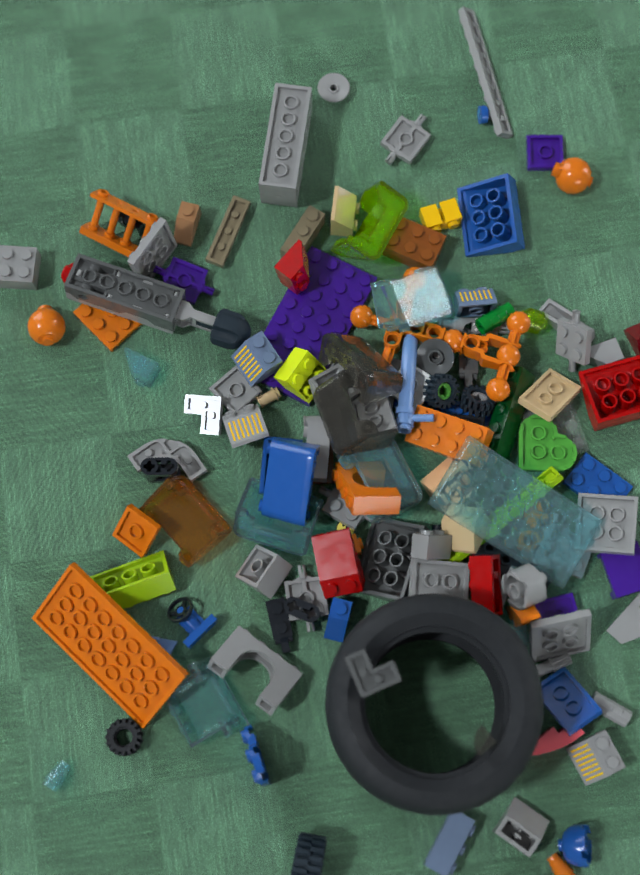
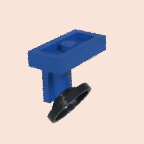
[167,597,218,649]

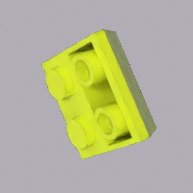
[274,347,327,403]

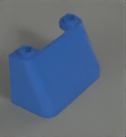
[258,438,320,526]

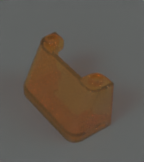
[139,475,232,568]

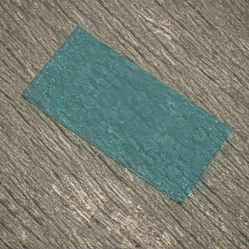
[427,435,602,589]

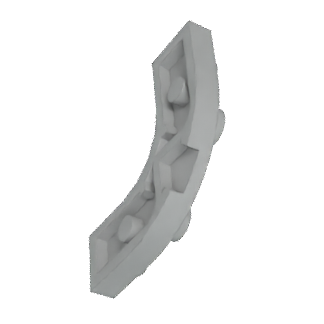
[127,439,208,482]

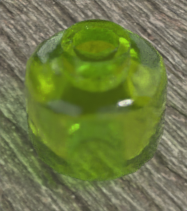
[522,308,548,334]

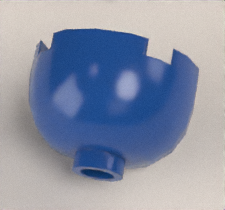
[558,824,592,868]

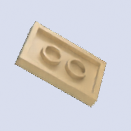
[518,368,582,422]

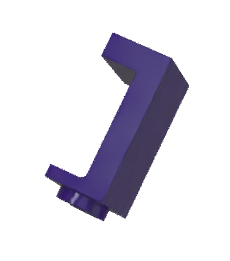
[597,541,640,600]

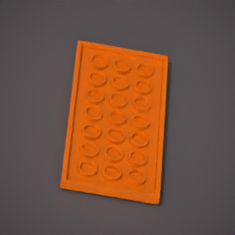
[32,562,189,729]

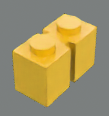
[419,198,462,233]

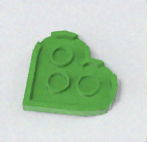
[518,414,577,472]

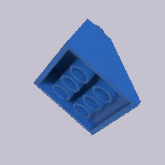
[457,173,525,257]

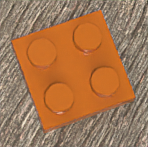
[112,504,162,558]

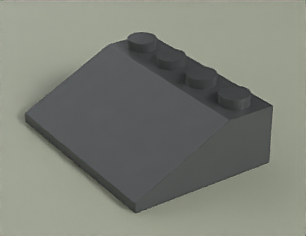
[359,516,430,602]

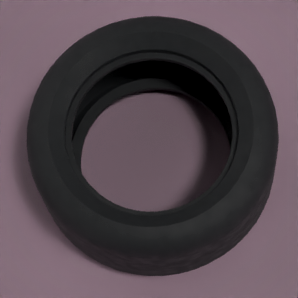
[325,593,543,816]

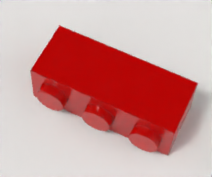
[468,554,503,616]

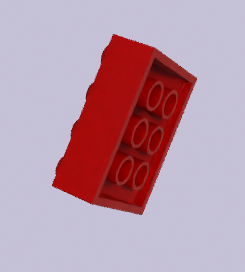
[578,355,640,431]

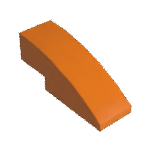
[506,605,541,627]

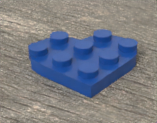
[240,724,271,787]

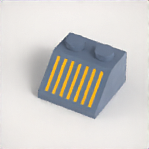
[453,287,497,317]
[231,330,283,388]

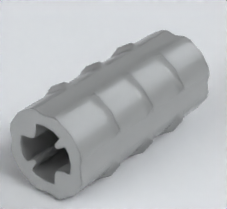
[592,691,632,727]

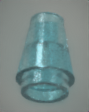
[42,760,71,792]

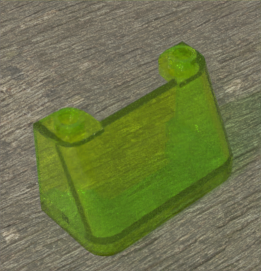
[330,180,408,261]

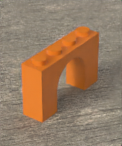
[331,462,402,515]

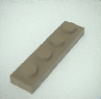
[205,195,251,268]

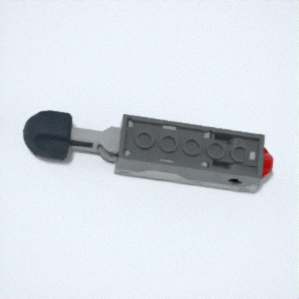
[61,253,251,349]

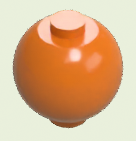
[551,157,594,194]
[27,305,66,346]

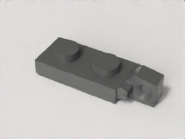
[458,344,478,389]

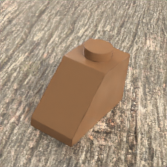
[174,201,202,247]

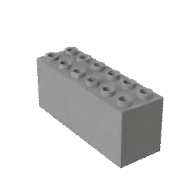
[259,83,312,207]

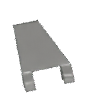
[606,592,640,644]

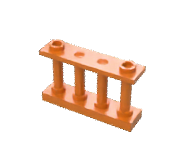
[79,189,159,257]

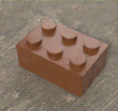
[379,214,446,275]

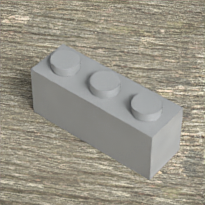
[303,420,332,483]

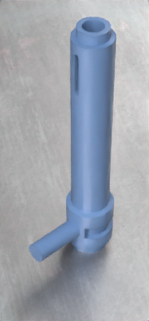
[395,334,434,434]

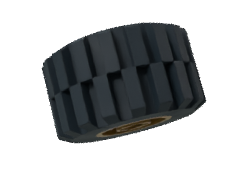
[291,832,327,875]

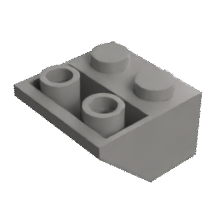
[492,797,549,857]

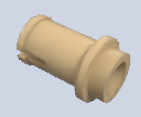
[256,387,282,408]

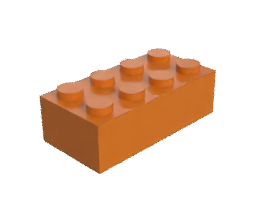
[404,404,494,469]

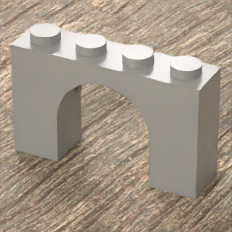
[207,626,302,716]

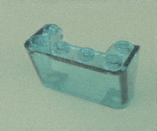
[371,266,456,332]

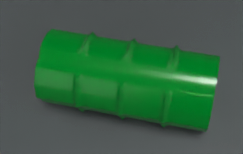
[475,302,515,334]

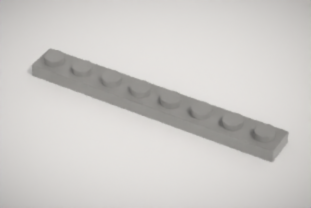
[458,7,513,139]

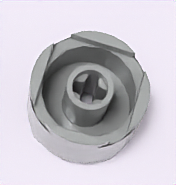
[501,563,547,610]

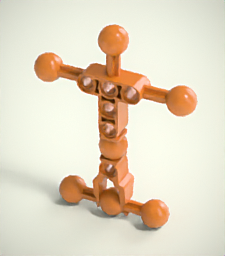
[350,267,531,402]

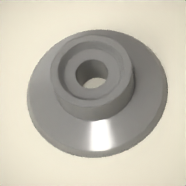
[318,73,350,102]

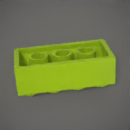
[90,550,176,609]

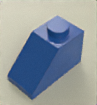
[324,597,353,643]

